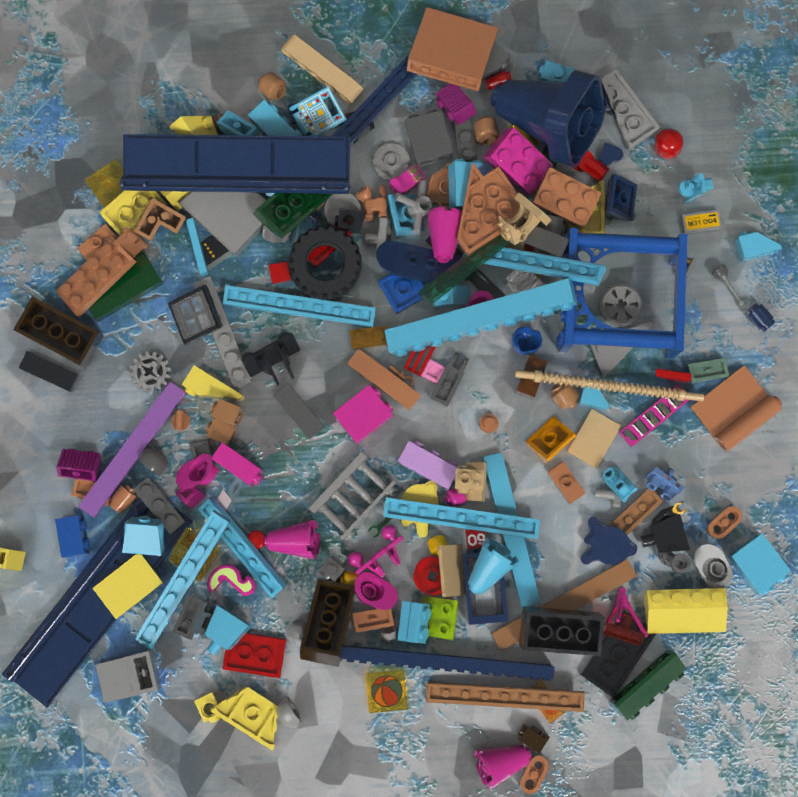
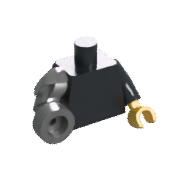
[640,501,691,573]

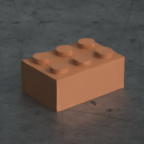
[531,167,602,229]

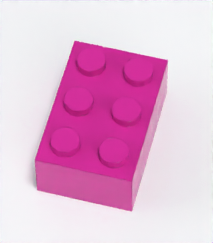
[483,127,554,195]

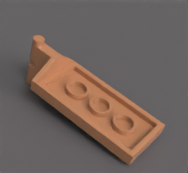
[56,227,148,317]

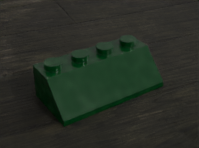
[609,649,686,721]

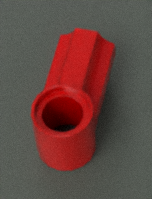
[572,150,609,182]

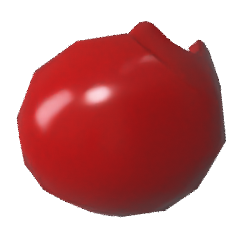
[654,128,683,159]

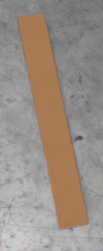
[491,559,637,651]
[426,682,585,712]

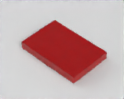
[222,633,287,678]

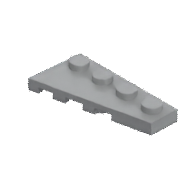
[601,69,660,151]

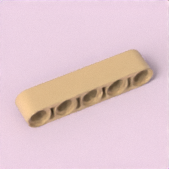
[281,34,363,104]

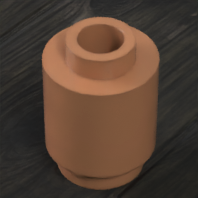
[109,484,137,514]

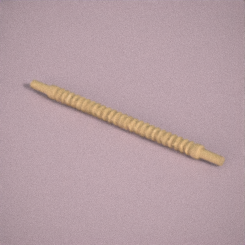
[514,370,704,402]

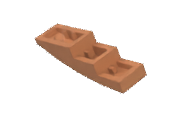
[347,349,421,411]

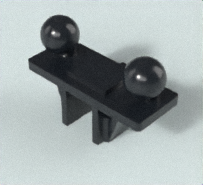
[241,332,300,385]

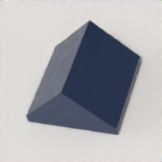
[605,174,637,221]

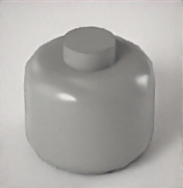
[288,620,306,642]

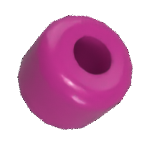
[445,488,466,507]

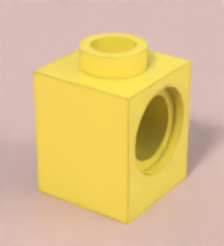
[194,691,221,724]

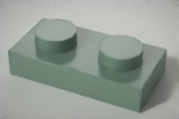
[687,358,729,384]

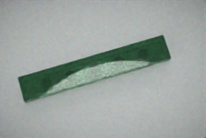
[419,235,510,305]

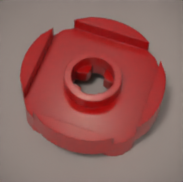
[413,556,442,595]

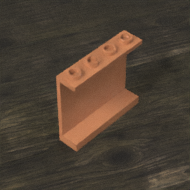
[407,7,498,92]

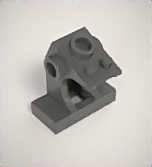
[172,595,214,640]

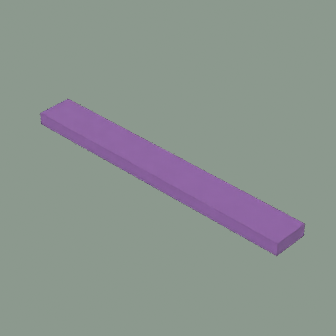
[78,382,186,518]

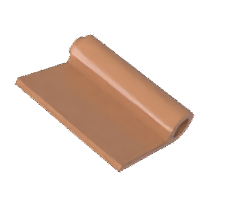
[690,365,782,453]

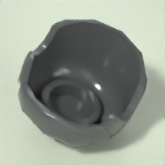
[139,448,168,475]

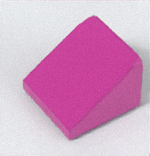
[176,486,205,509]

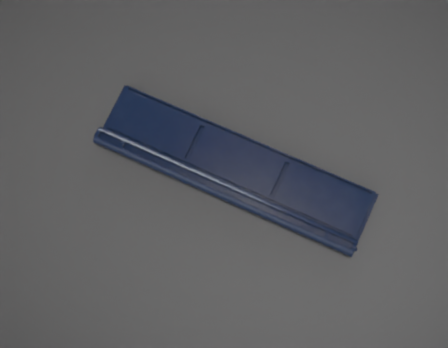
[120,134,351,194]
[2,498,193,708]

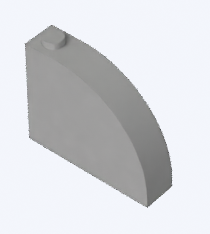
[179,192,268,257]

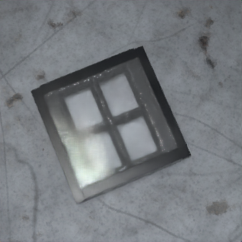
[168,285,223,345]

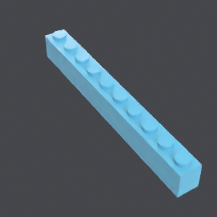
[385,278,578,357]

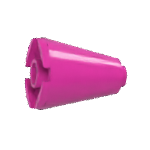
[427,207,462,263]
[264,520,320,559]
[474,745,531,789]

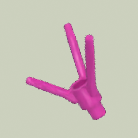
[604,588,648,637]

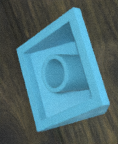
[388,194,425,238]

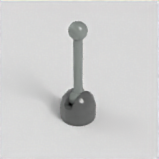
[711,264,745,306]

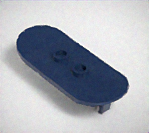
[376,241,468,286]

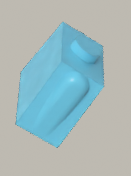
[537,60,575,82]
[122,516,165,556]

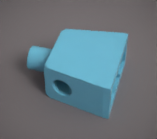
[205,605,252,655]

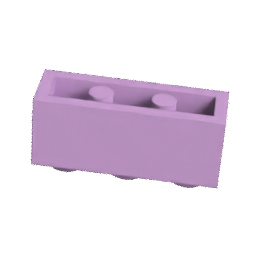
[398,440,459,490]

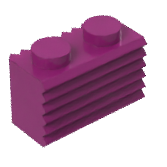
[435,83,476,125]
[56,448,102,481]

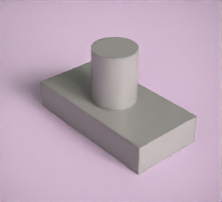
[365,218,392,249]

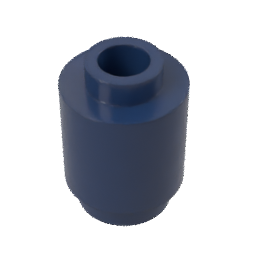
[747,304,775,332]

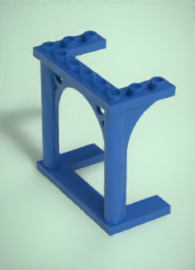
[556,228,688,359]

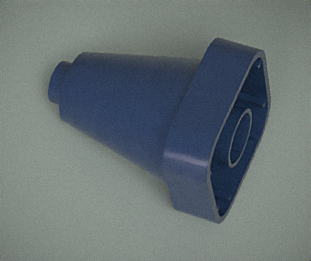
[490,70,605,167]

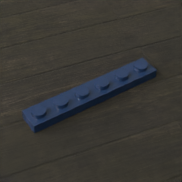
[332,56,418,145]

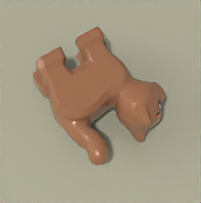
[356,185,388,222]

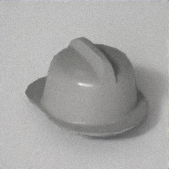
[694,544,733,588]

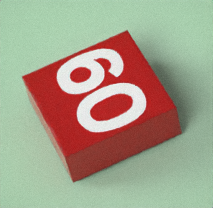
[465,530,486,550]

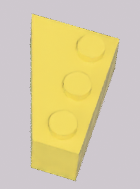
[169,116,218,135]

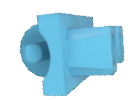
[679,174,713,202]
[602,465,638,503]

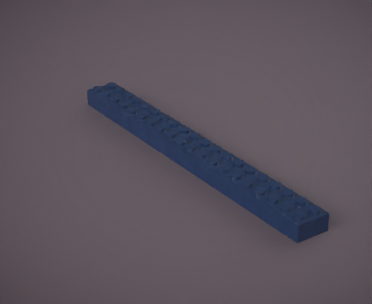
[340,645,555,681]

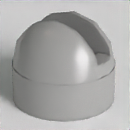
[381,626,397,643]

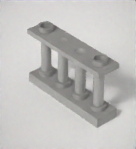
[309,452,396,541]

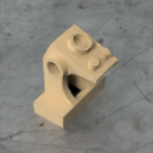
[498,193,551,245]
[455,462,487,502]

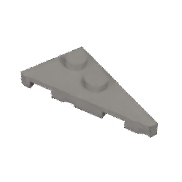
[589,321,654,378]

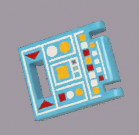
[289,86,347,136]

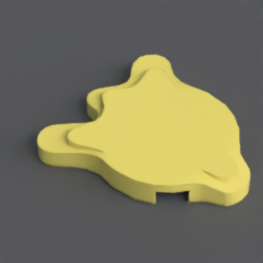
[400,481,439,537]

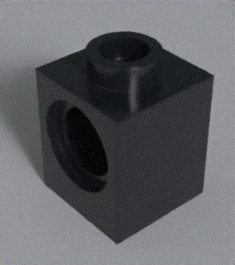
[335,209,363,234]

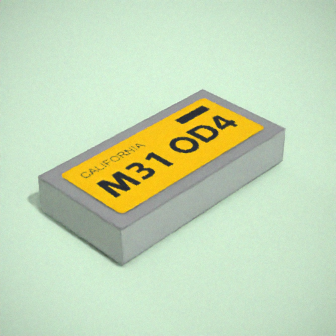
[681,210,722,234]

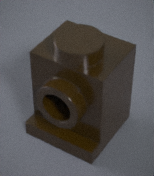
[517,724,550,754]

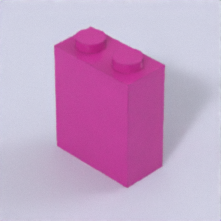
[333,385,394,445]
[211,443,264,487]

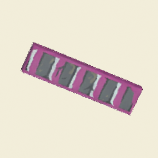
[619,384,689,447]

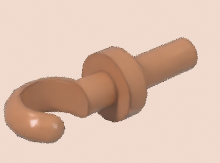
[389,365,414,387]

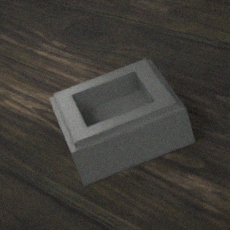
[190,439,213,459]

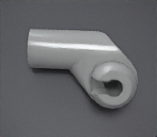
[595,489,622,508]

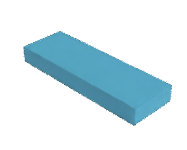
[186,218,210,277]

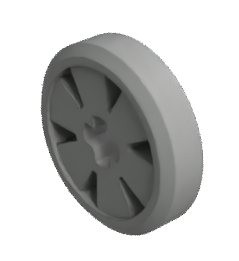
[599,284,642,327]

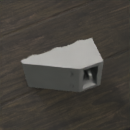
[95,650,162,703]

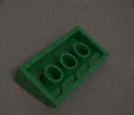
[253,193,333,239]
[88,252,163,322]

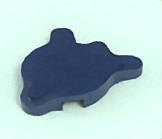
[581,516,637,565]

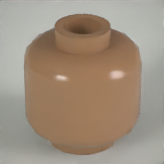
[258,72,286,101]
[473,116,500,146]
[551,383,579,409]

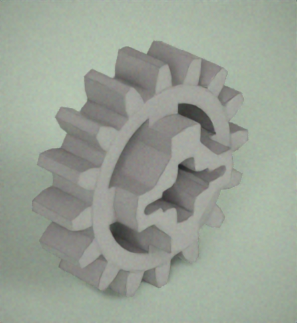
[129,351,172,393]

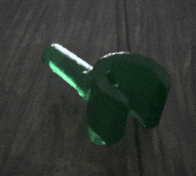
[368,517,392,537]

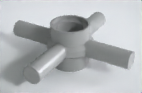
[394,180,432,234]

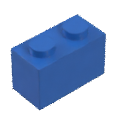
[55,515,90,558]

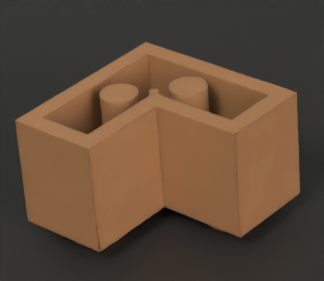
[132,197,186,241]
[206,399,245,446]

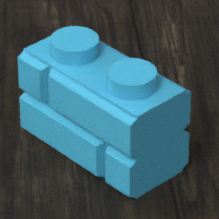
[398,601,431,644]

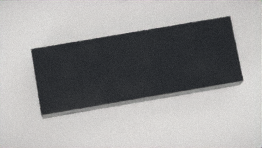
[19,351,79,392]

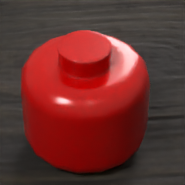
[247,530,266,550]

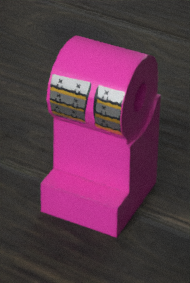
[389,165,426,195]

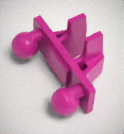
[348,525,404,578]

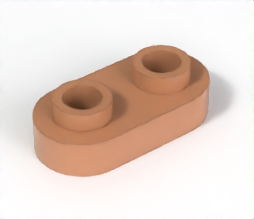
[707,506,742,539]
[520,755,549,794]

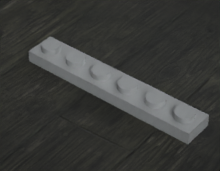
[193,276,252,389]

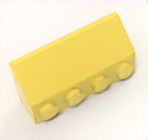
[644,588,728,634]

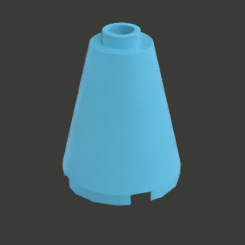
[468,538,519,595]

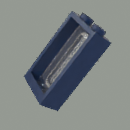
[462,549,508,625]

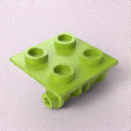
[422,596,458,640]

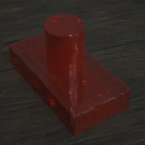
[603,614,645,646]

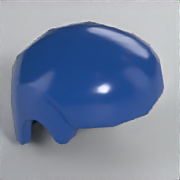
[511,326,543,355]

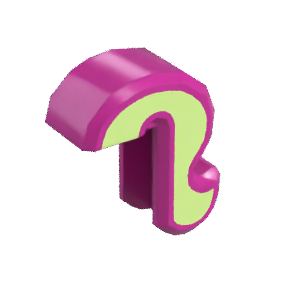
[207,564,257,596]

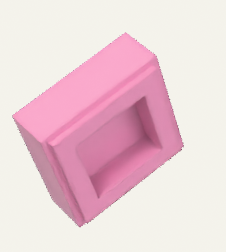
[421,359,446,384]

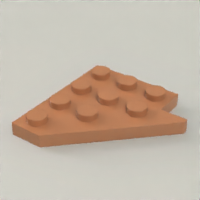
[457,164,520,256]

